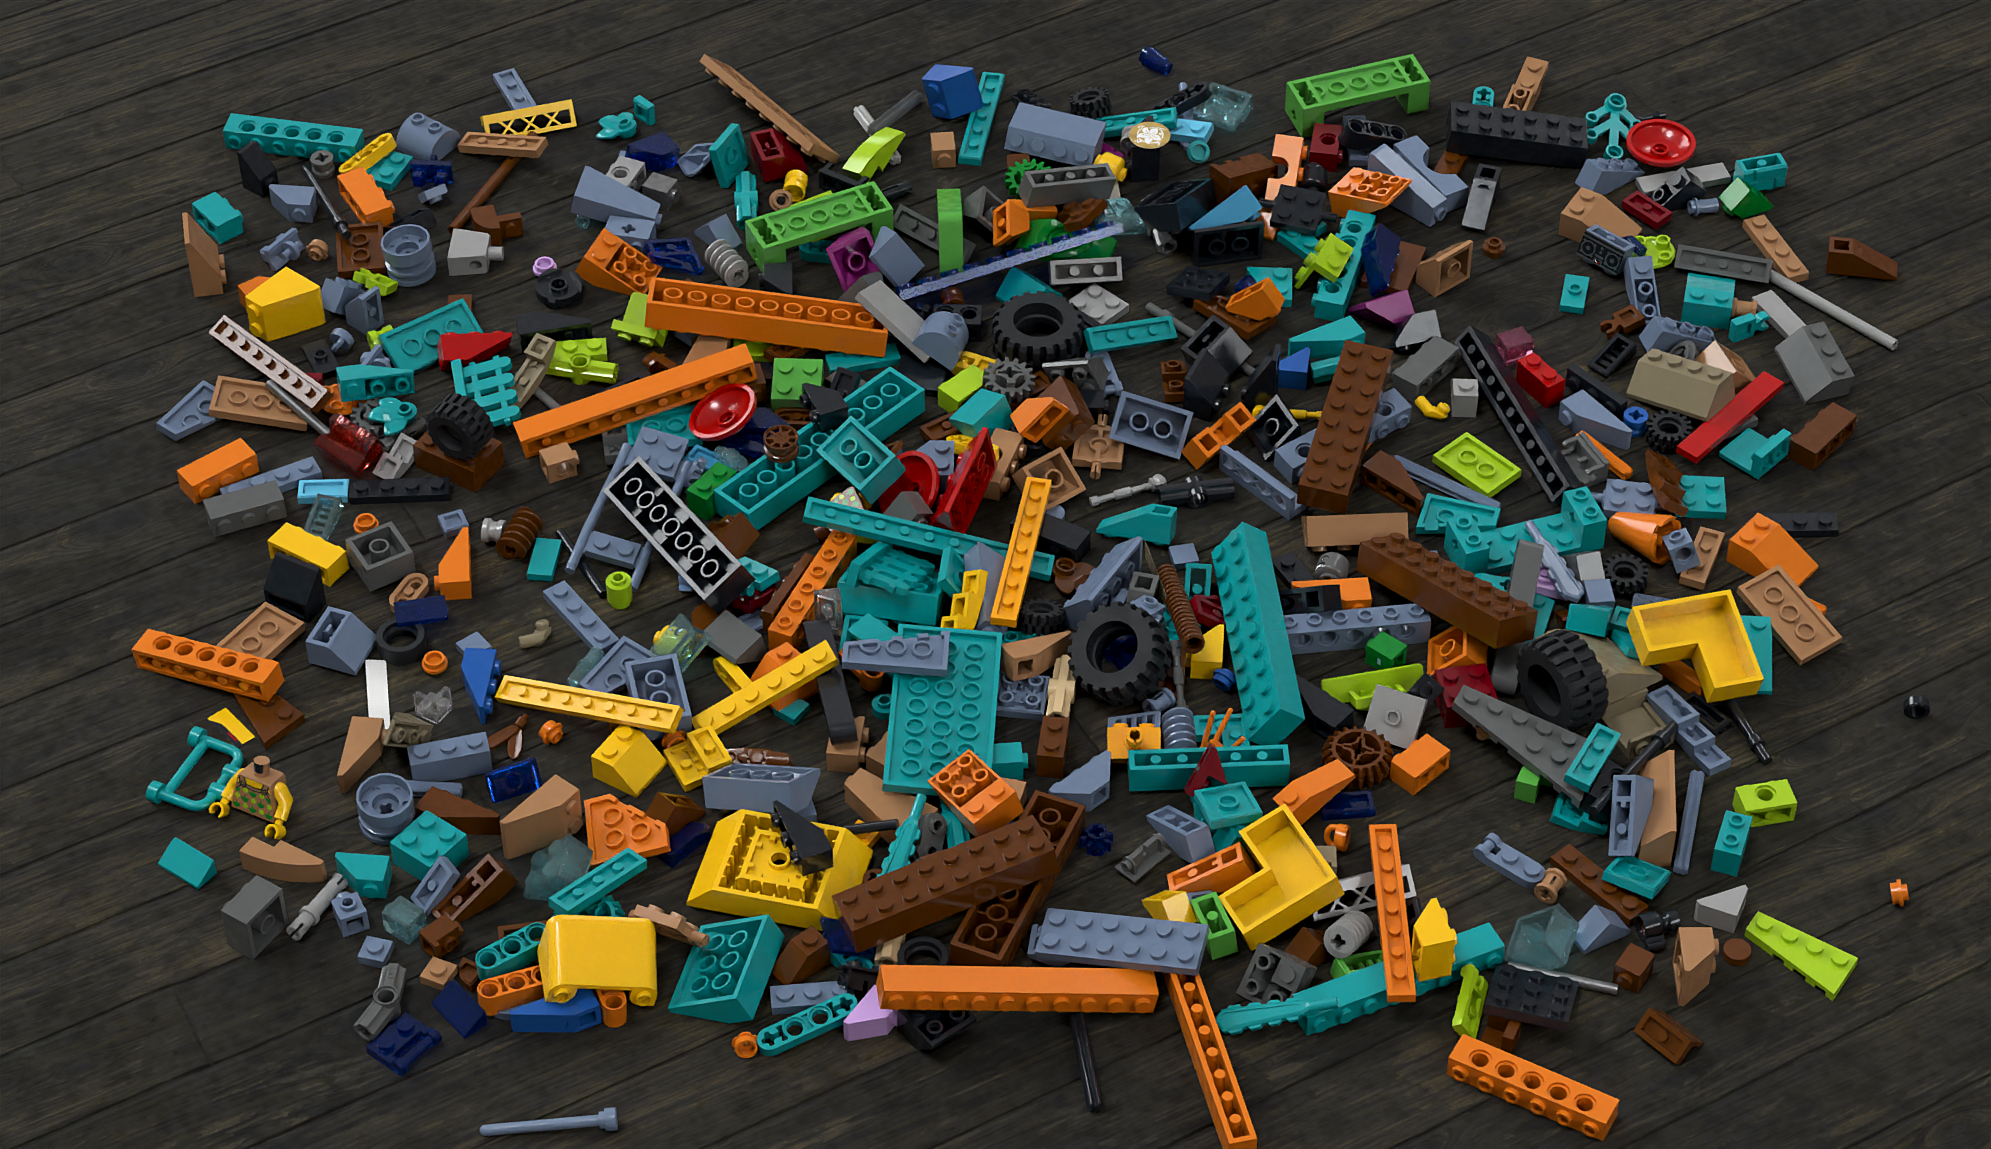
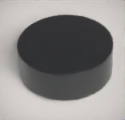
[1903,696,1930,719]

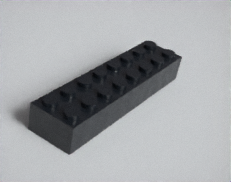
[603,456,756,615]

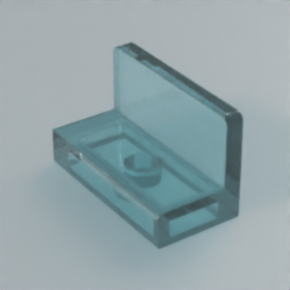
[650,614,712,674]

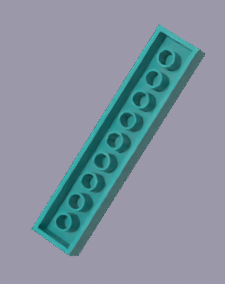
[713,367,925,531]
[1211,522,1305,745]

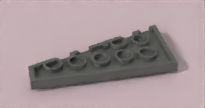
[1452,685,1587,808]

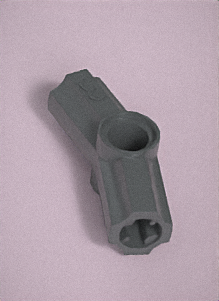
[353,963,407,1042]

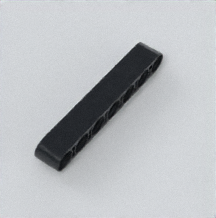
[803,617,858,746]

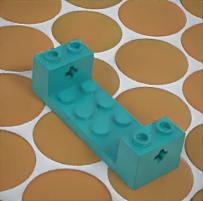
[1444,486,1607,575]

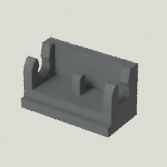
[1561,432,1609,487]

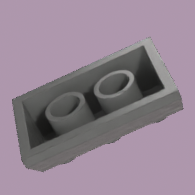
[1774,321,1854,405]

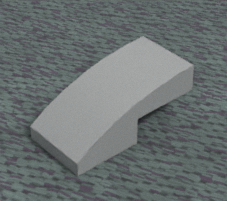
[372,433,417,479]

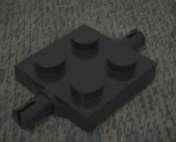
[1259,184,1338,236]

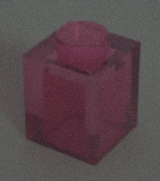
[1495,326,1534,366]

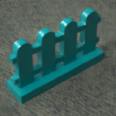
[451,355,521,426]
[845,541,935,596]

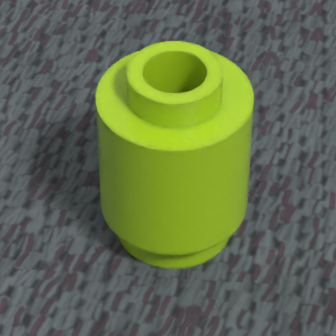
[606,572,633,609]

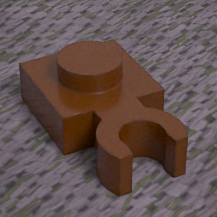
[1600,304,1646,339]

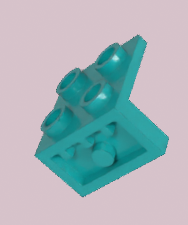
[1719,428,1792,479]

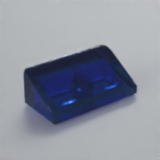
[485,757,543,803]
[655,821,710,868]
[432,979,487,1039]

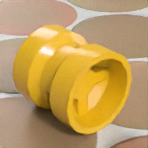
[783,170,808,202]

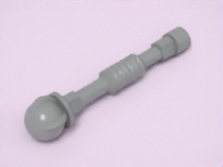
[1089,474,1167,507]

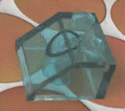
[1504,904,1579,970]

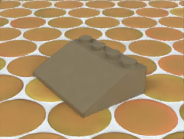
[1535,629,1663,705]

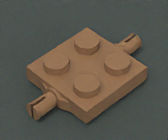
[1072,414,1125,479]
[628,904,710,948]

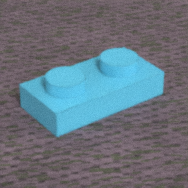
[1168,118,1214,143]

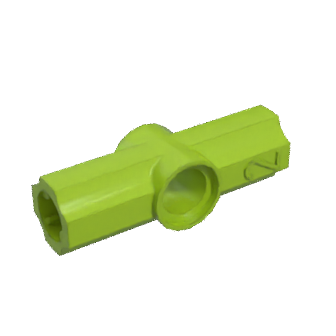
[546,353,619,385]

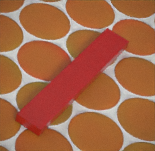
[1676,371,1784,464]

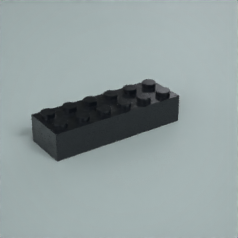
[1446,101,1588,169]

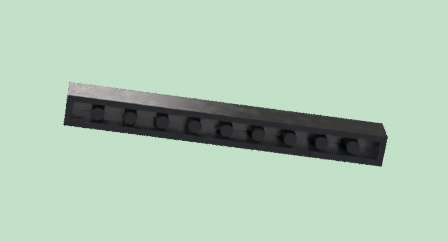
[1454,326,1583,507]

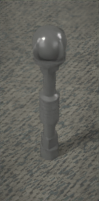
[1169,640,1189,709]

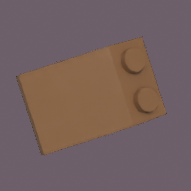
[1558,187,1642,243]
[182,212,227,297]
[500,774,583,860]

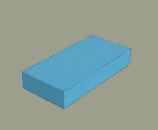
[297,479,350,504]

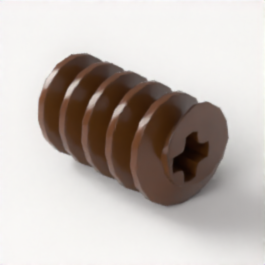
[495,506,544,559]

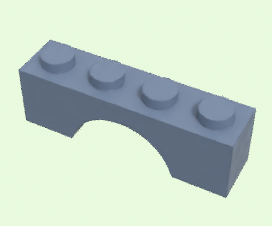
[1393,135,1468,213]

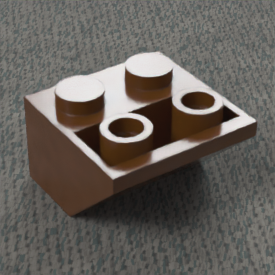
[707,512,760,560]

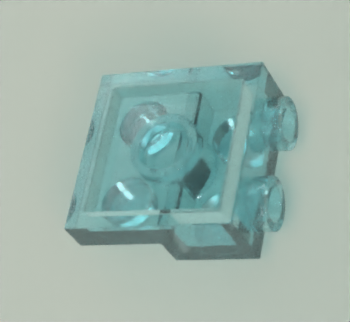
[1193,82,1253,132]

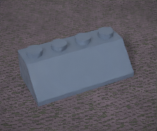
[1004,102,1107,166]
[1063,536,1143,631]
[702,763,821,814]

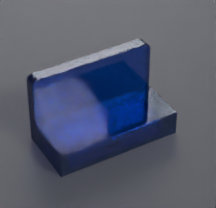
[393,595,448,627]

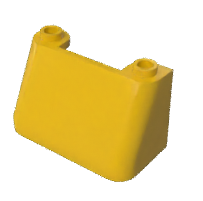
[537,915,657,1006]

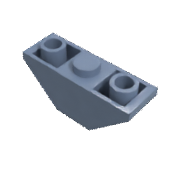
[1049,750,1111,812]

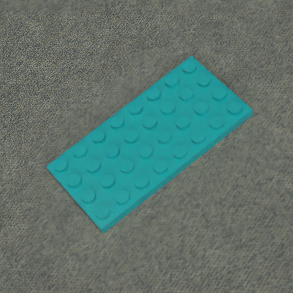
[882,624,1002,796]

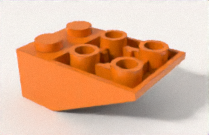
[1328,168,1412,218]
[575,228,663,296]
[928,749,1024,837]

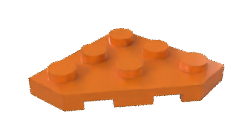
[584,794,671,870]

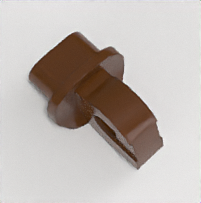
[642,351,678,374]

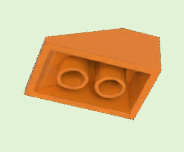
[1726,513,1818,587]

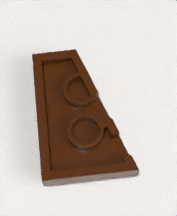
[1193,294,1279,340]
[232,693,305,750]

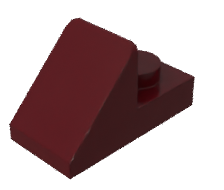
[1184,743,1227,797]

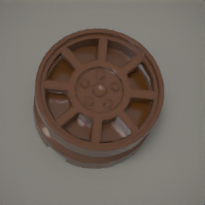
[763,425,799,463]

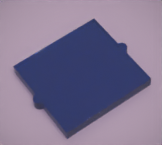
[819,917,875,960]

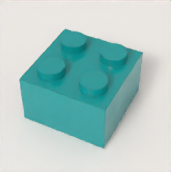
[390,810,470,881]

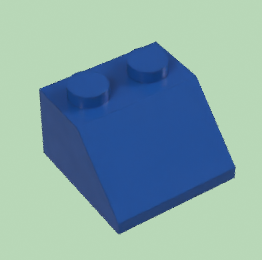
[922,64,984,119]

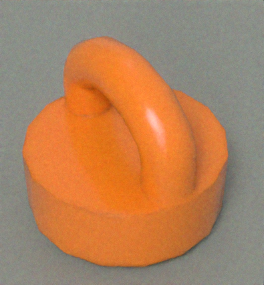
[1324,823,1351,851]

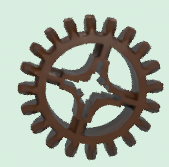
[1321,725,1393,790]

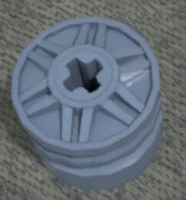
[381,224,437,287]
[356,773,416,845]

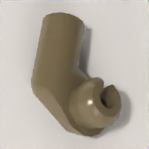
[518,619,551,649]

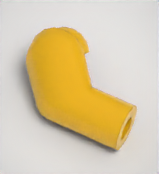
[1415,396,1450,420]

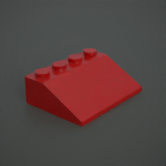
[927,427,998,534]

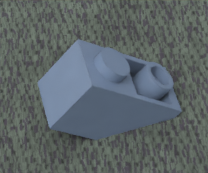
[321,277,365,315]

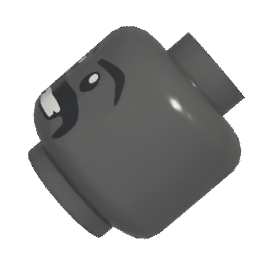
[1314,552,1350,580]

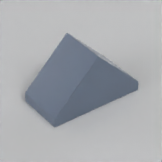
[694,214,742,250]
[1569,905,1630,954]

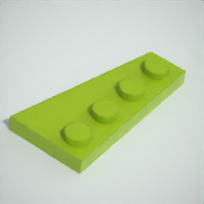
[1745,911,1858,1001]

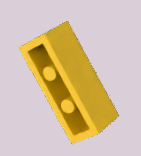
[267,522,349,587]

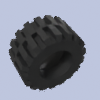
[425,393,494,461]

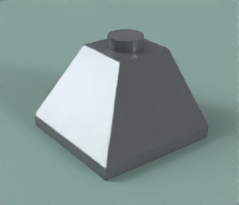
[962,185,1012,245]

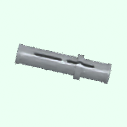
[286,873,348,940]

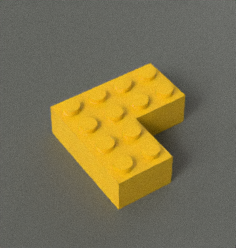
[1626,589,1764,703]
[1218,803,1345,951]

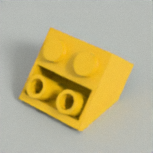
[1411,898,1458,982]

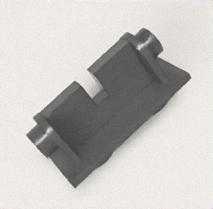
[1114,833,1171,883]

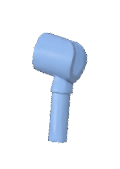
[678,574,693,592]

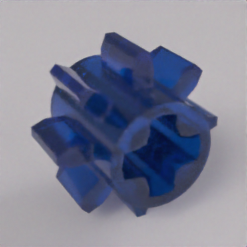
[1080,823,1113,856]

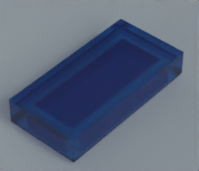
[1320,790,1376,821]

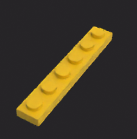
[692,640,840,735]

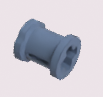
[1142,687,1176,713]

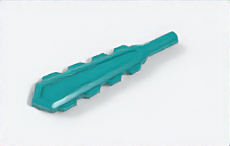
[876,793,927,878]
[1215,997,1339,1035]

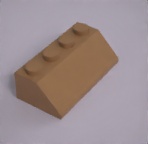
[1301,512,1408,552]
[1636,750,1677,867]

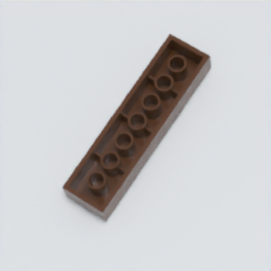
[1297,340,1393,514]
[1356,533,1538,649]
[950,790,1085,967]
[832,815,1059,954]

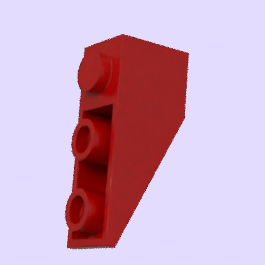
[437,331,512,371]

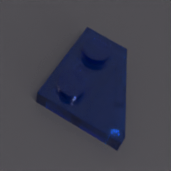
[644,237,704,275]

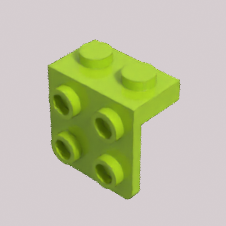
[1294,233,1354,289]
[611,292,668,348]

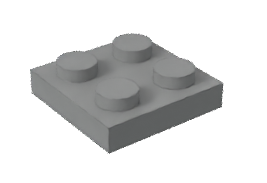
[1069,283,1129,325]

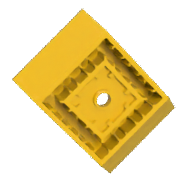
[686,809,873,934]

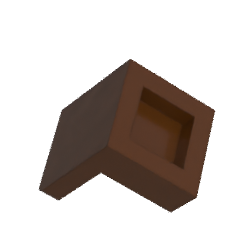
[1480,1015,1522,1054]

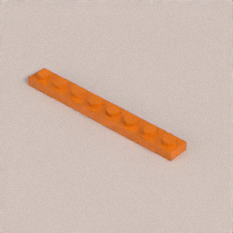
[1368,824,1416,1002]

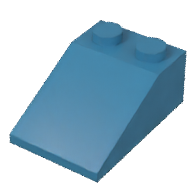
[1187,185,1263,232]

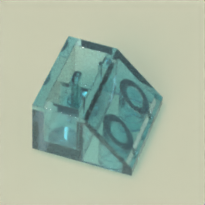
[523,834,593,901]

